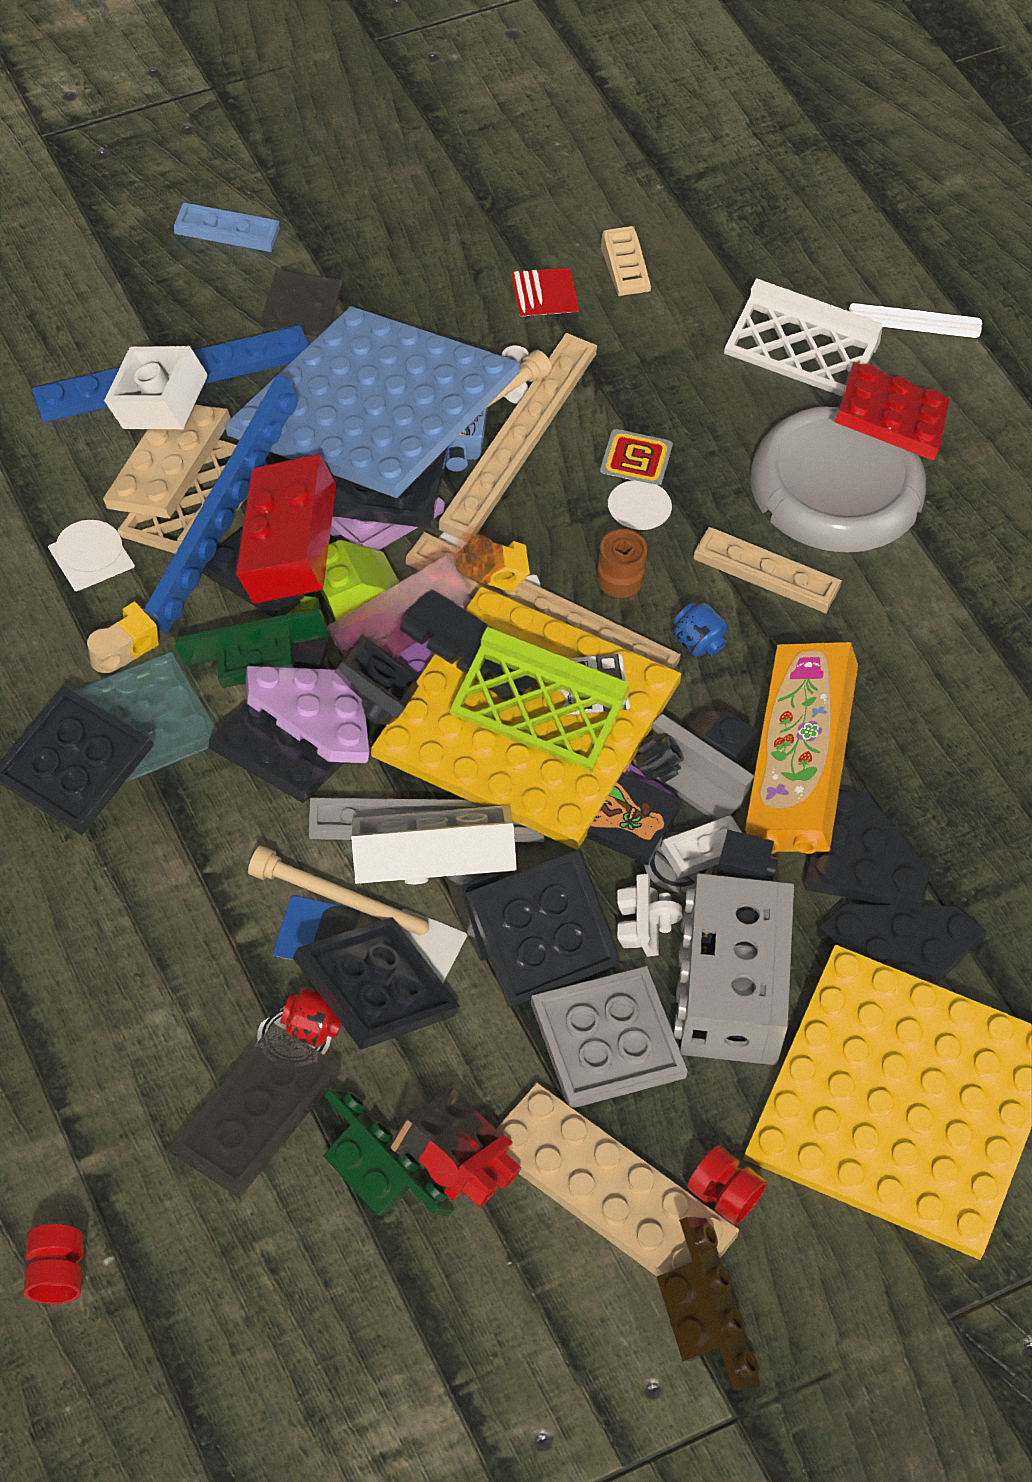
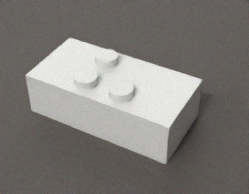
[351,805,517,884]

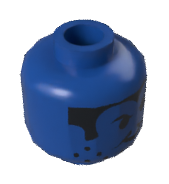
[673,602,728,658]

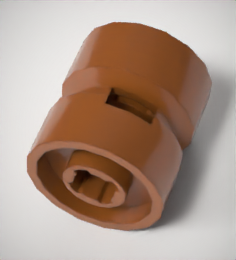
[597,529,647,598]

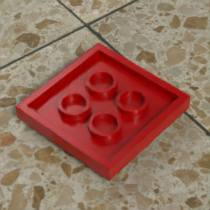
[835,362,950,461]

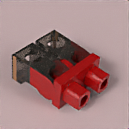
[389,1088,522,1207]

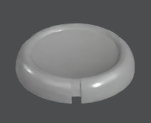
[750,406,926,552]

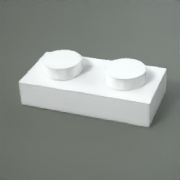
[661,815,742,879]

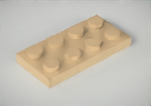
[103,405,231,518]

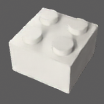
[104,346,208,429]

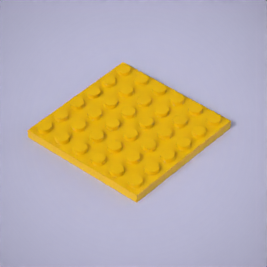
[371,587,681,850]
[743,945,1032,1260]

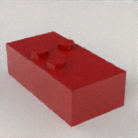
[236,454,336,604]

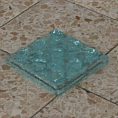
[73,652,217,783]

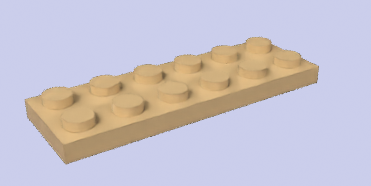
[496,1083,739,1276]

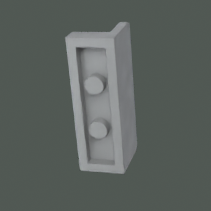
[633,714,755,821]

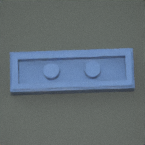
[174,202,280,252]

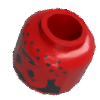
[280,987,341,1047]

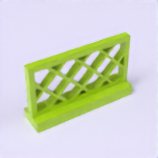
[450,626,629,772]

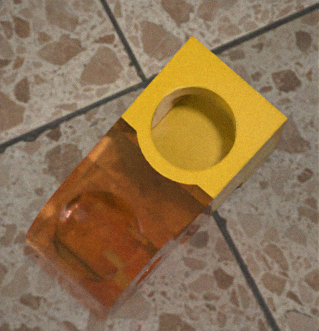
[454,535,530,592]

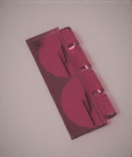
[326,554,471,657]

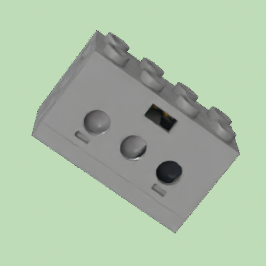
[673,873,794,1065]

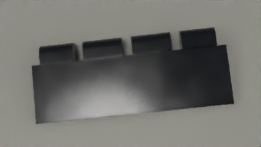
[400,588,537,701]

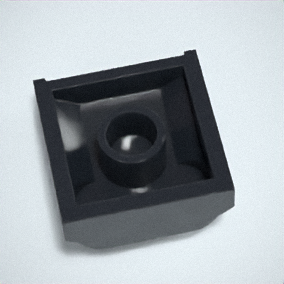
[335,634,420,725]

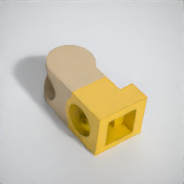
[87,601,159,673]

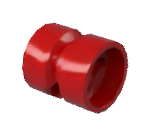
[687,1145,768,1226]
[23,1224,84,1304]

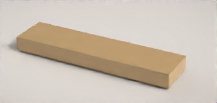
[693,527,842,613]

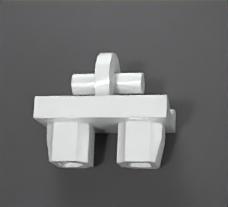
[617,874,682,957]

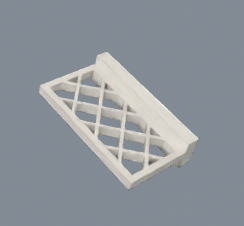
[724,278,883,396]

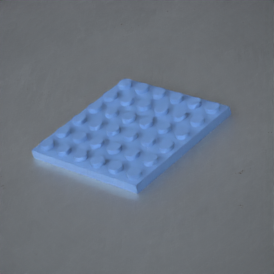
[225,306,520,498]

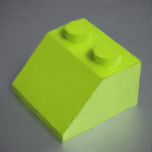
[320,540,408,629]

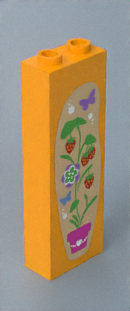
[745,642,858,854]

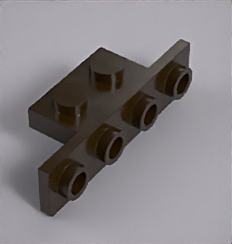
[657,1217,760,1391]

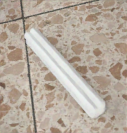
[848,303,982,338]

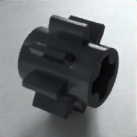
[635,733,684,784]

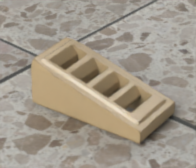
[601,226,651,296]

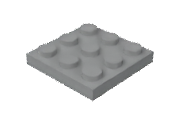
[531,966,687,1108]

